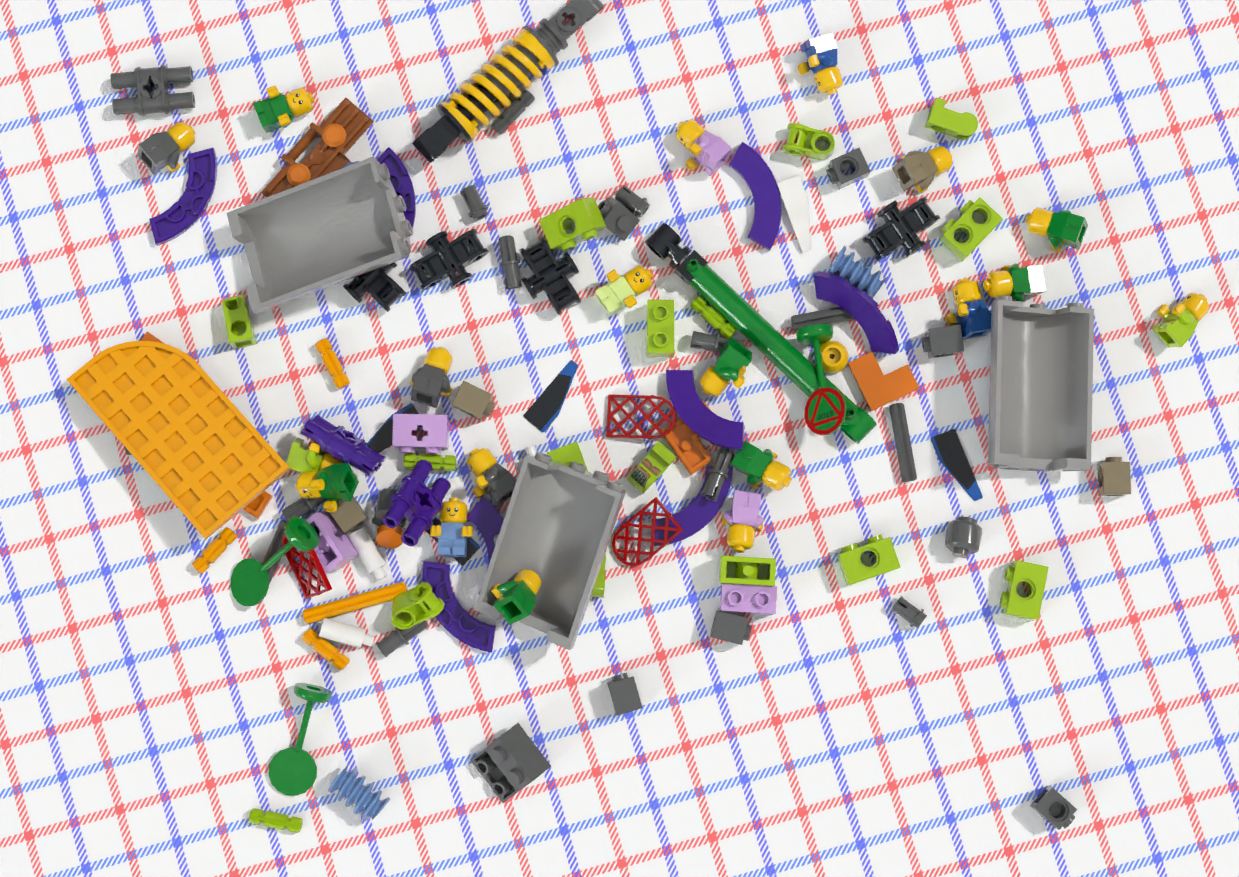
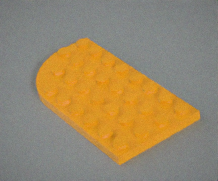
[66,341,290,540]

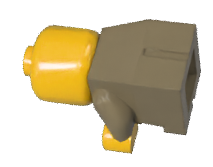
[892,146,952,193]

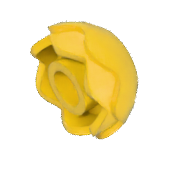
[815,340,849,373]

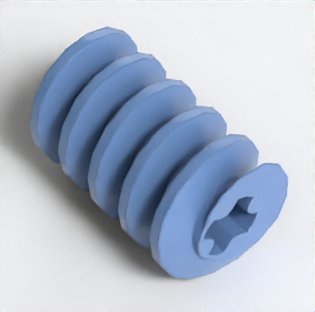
[829,245,888,298]
[328,764,390,822]

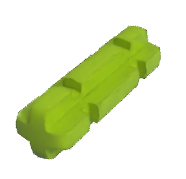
[690,296,736,339]
[403,452,457,472]
[249,808,303,833]

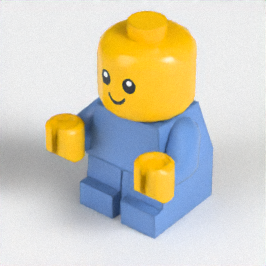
[430,498,473,557]

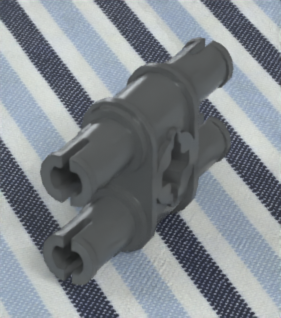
[111,65,195,116]

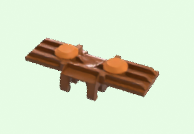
[261,97,374,198]

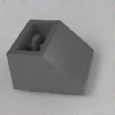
[470,723,551,803]

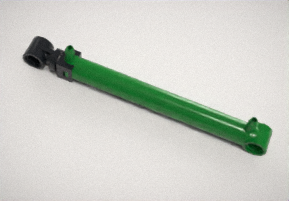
[645,223,877,444]

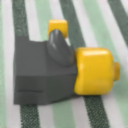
[137,122,195,175]
[410,347,453,408]
[467,448,516,508]

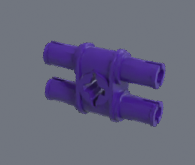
[300,414,386,477]
[382,459,451,547]

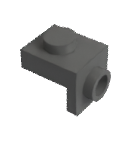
[598,198,640,241]

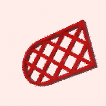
[606,394,677,440]
[612,497,683,566]
[282,534,332,599]

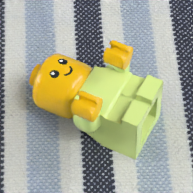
[595,265,653,317]

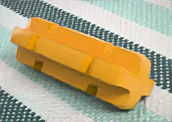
[315,338,350,389]
[192,527,237,573]
[302,628,350,670]

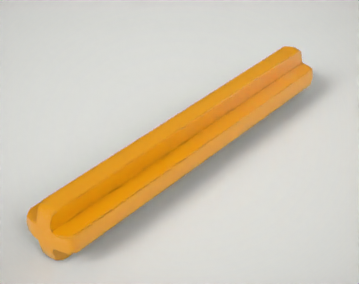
[303,582,408,624]

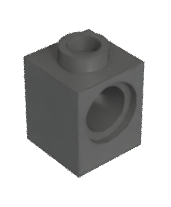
[826,147,871,190]
[922,325,964,359]
[709,610,752,645]
[608,673,643,716]
[1030,786,1077,830]

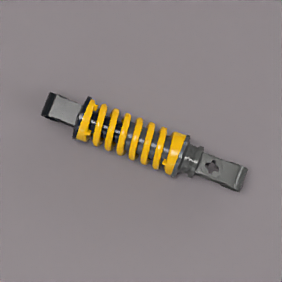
[412,0,604,163]

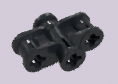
[862,197,941,262]
[409,229,489,291]
[519,237,581,316]
[343,262,407,312]

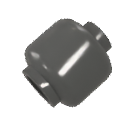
[945,516,982,558]

